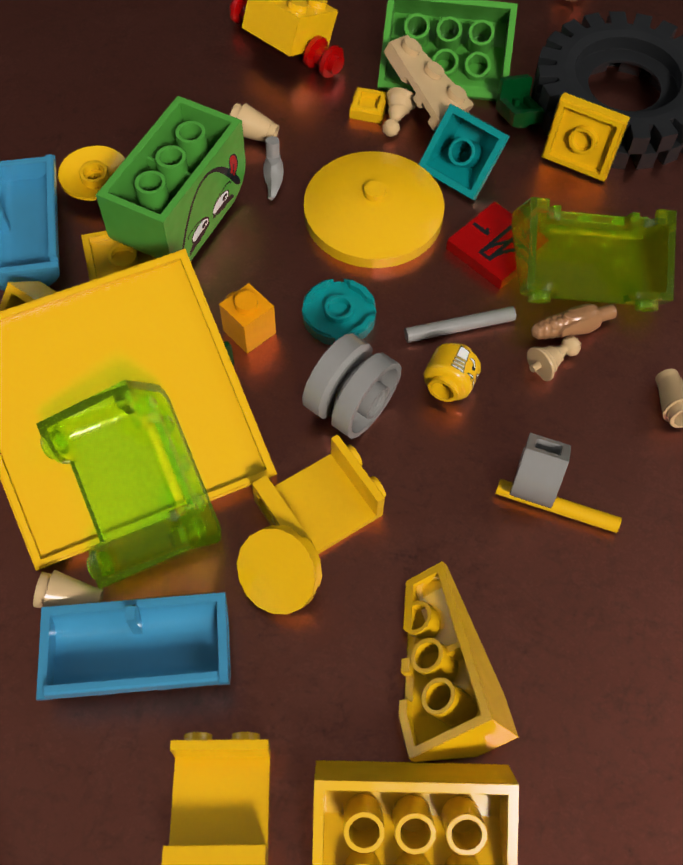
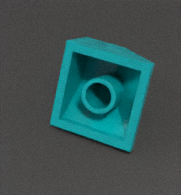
[419,104,510,200]

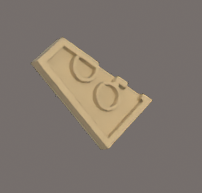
[383,35,474,131]

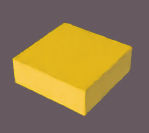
[349,87,388,124]

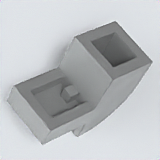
[509,433,571,508]

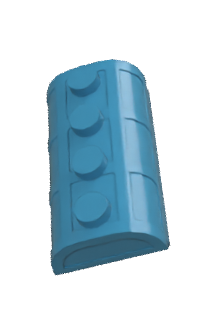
[0,154,60,291]
[36,592,231,701]

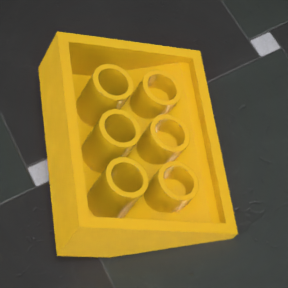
[312,760,519,865]

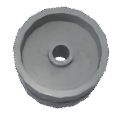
[302,333,402,439]

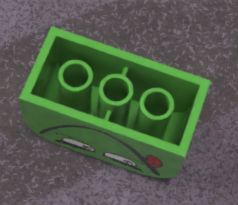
[96,96,246,261]

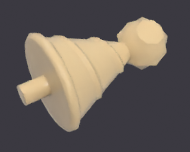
[382,87,417,137]
[527,335,581,381]

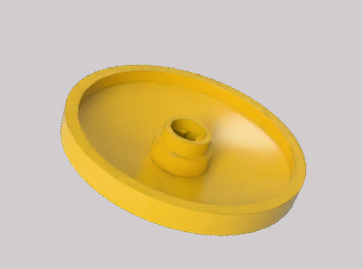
[304,151,444,268]

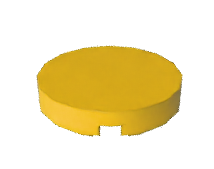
[237,525,322,614]

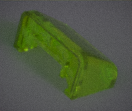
[512,197,677,312]
[36,380,221,589]

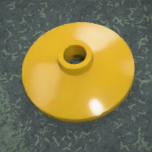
[58,145,126,201]

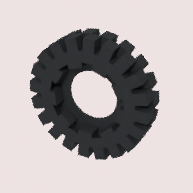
[531,11,683,170]

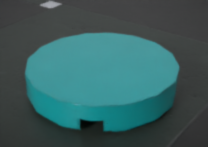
[302,279,376,345]

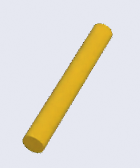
[495,479,622,533]

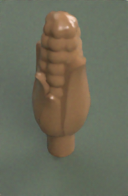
[531,304,617,339]

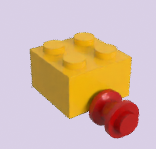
[230,0,344,78]

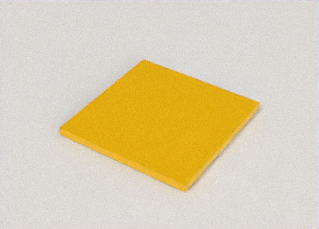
[0,249,277,571]

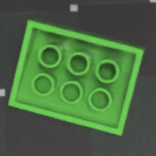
[377,0,518,101]

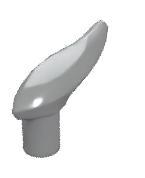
[263,136,284,200]

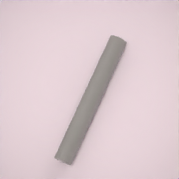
[404,306,516,343]

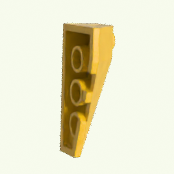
[399,561,518,762]

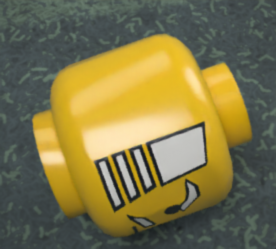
[423,343,481,402]

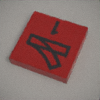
[446,201,549,289]

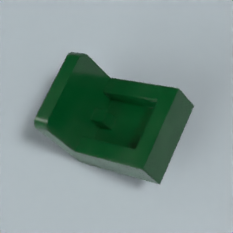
[495,74,545,128]

